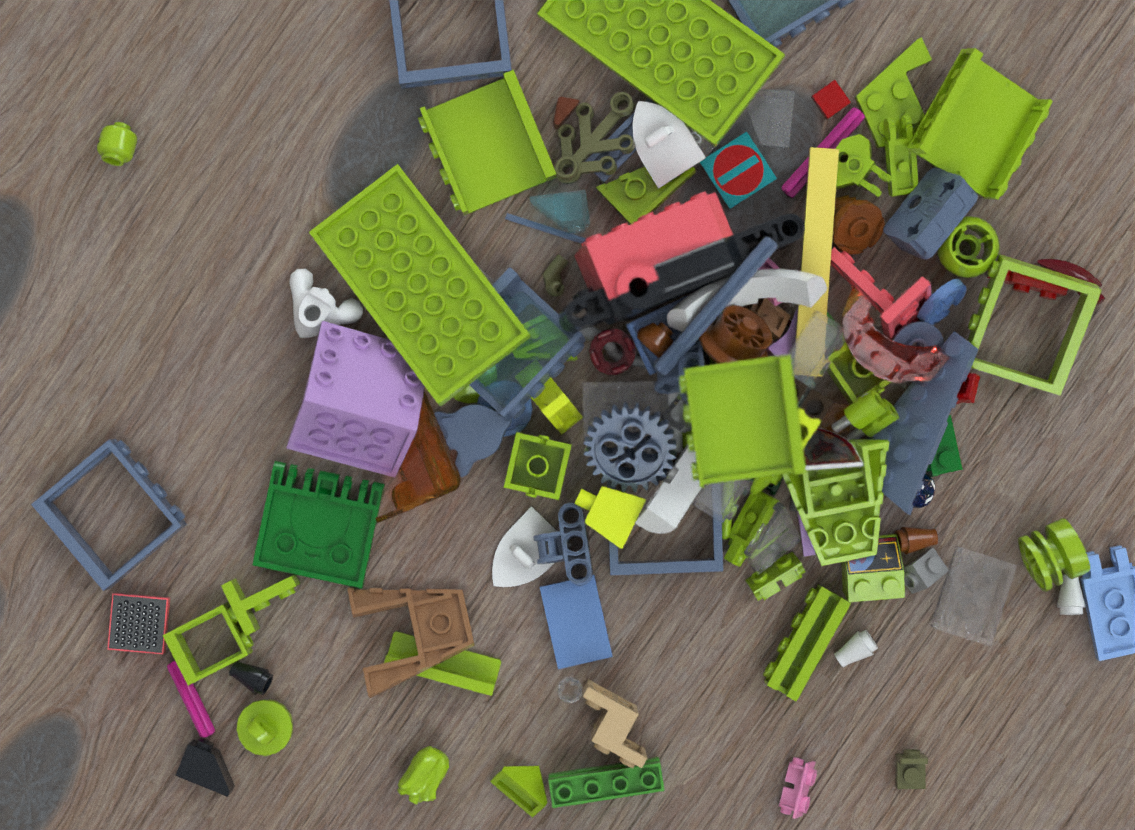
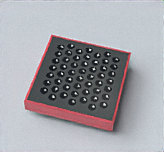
[107,593,170,654]

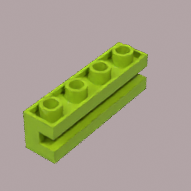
[763,584,851,702]

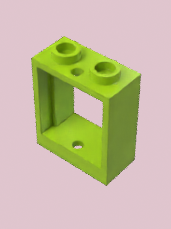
[162,602,254,686]

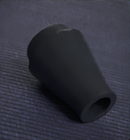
[229,661,273,695]

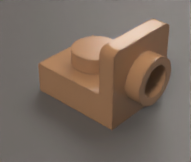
[745,298,791,340]

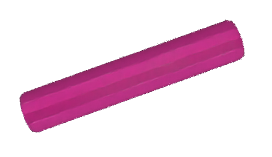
[167,661,215,738]

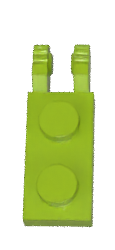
[884,114,919,197]

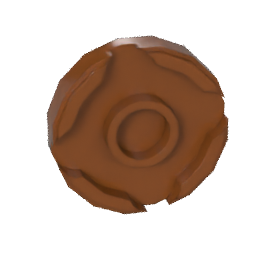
[832,200,885,254]

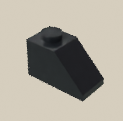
[175,738,235,797]

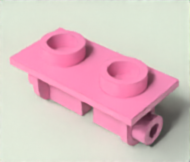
[779,757,817,819]

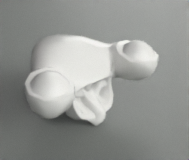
[289,269,363,338]

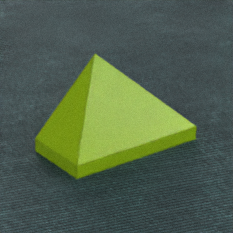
[490,766,548,818]

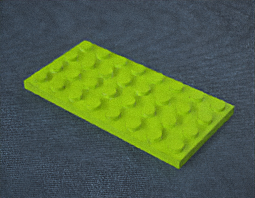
[537,0,785,147]
[309,164,532,406]

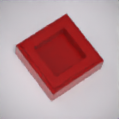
[811,80,851,120]

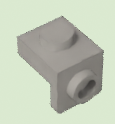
[903,548,949,594]

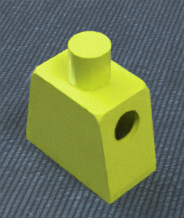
[574,486,646,549]

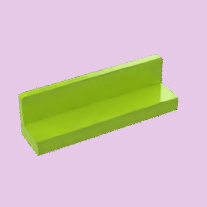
[384,631,501,696]

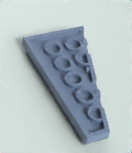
[867,331,978,515]

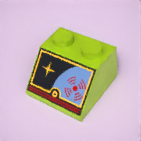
[841,534,905,602]

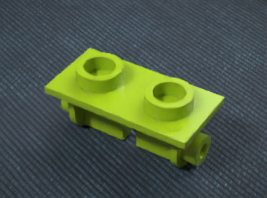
[745,551,806,601]

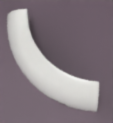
[667,269,827,332]
[635,444,702,534]

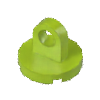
[237,699,293,756]

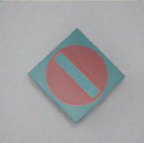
[700,131,777,209]

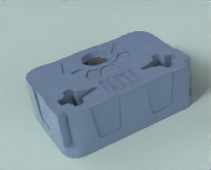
[883,168,978,260]

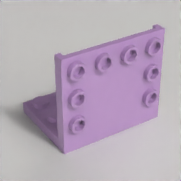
[286,321,425,477]

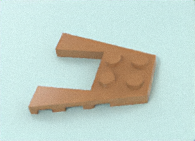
[347,588,475,698]

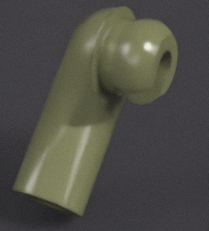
[543,254,569,297]

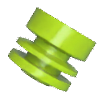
[1018,518,1091,592]

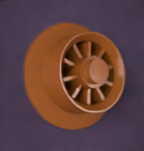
[699,305,772,365]

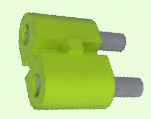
[832,390,899,440]

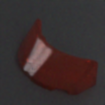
[842,285,949,384]

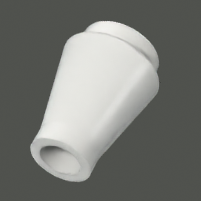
[1057,574,1086,615]
[834,630,878,667]

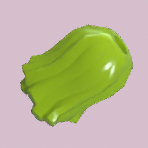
[397,746,449,805]

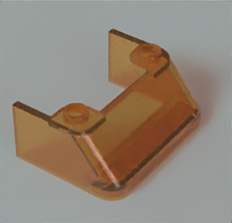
[376,392,461,523]

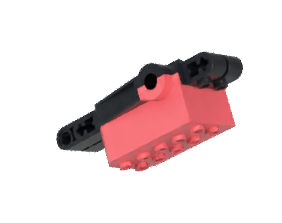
[559,191,805,333]

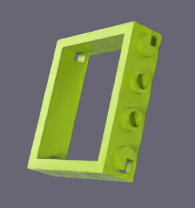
[967,254,1102,396]

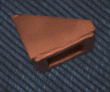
[553,97,580,129]

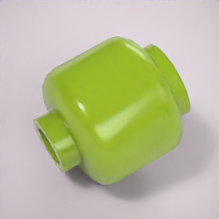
[97,122,137,166]

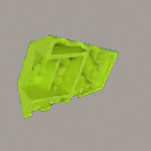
[782,439,890,566]

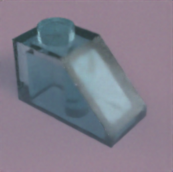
[530,190,590,233]

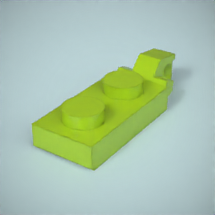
[724,491,780,567]

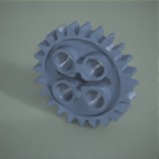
[584,402,677,493]

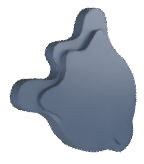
[431,403,512,477]

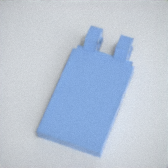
[1080,545,1135,661]

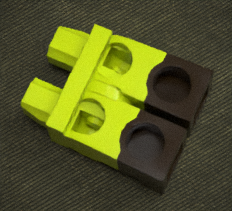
[794,377,834,449]

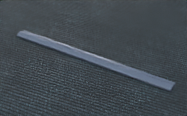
[505,213,586,243]

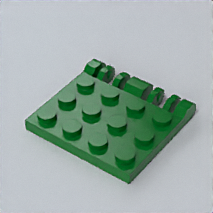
[252,461,385,588]

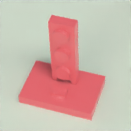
[830,247,932,345]

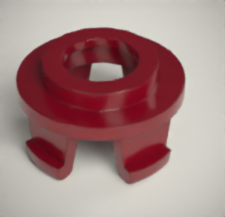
[589,329,636,375]

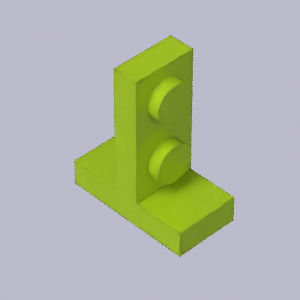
[221,574,301,636]

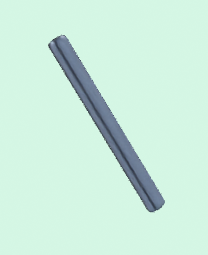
[654,237,778,375]

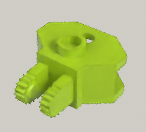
[836,134,893,198]

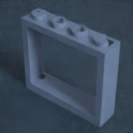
[389,0,512,89]
[31,439,187,591]
[607,467,723,575]

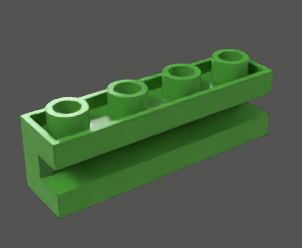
[548,757,665,808]

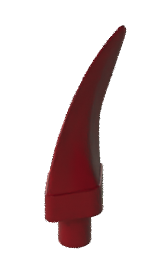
[1037,259,1106,306]

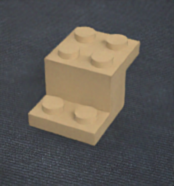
[583,679,647,768]

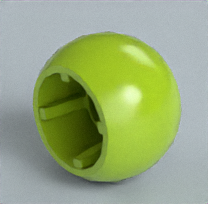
[937,216,1000,278]

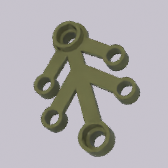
[554,92,635,184]

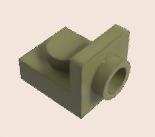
[895,749,928,789]

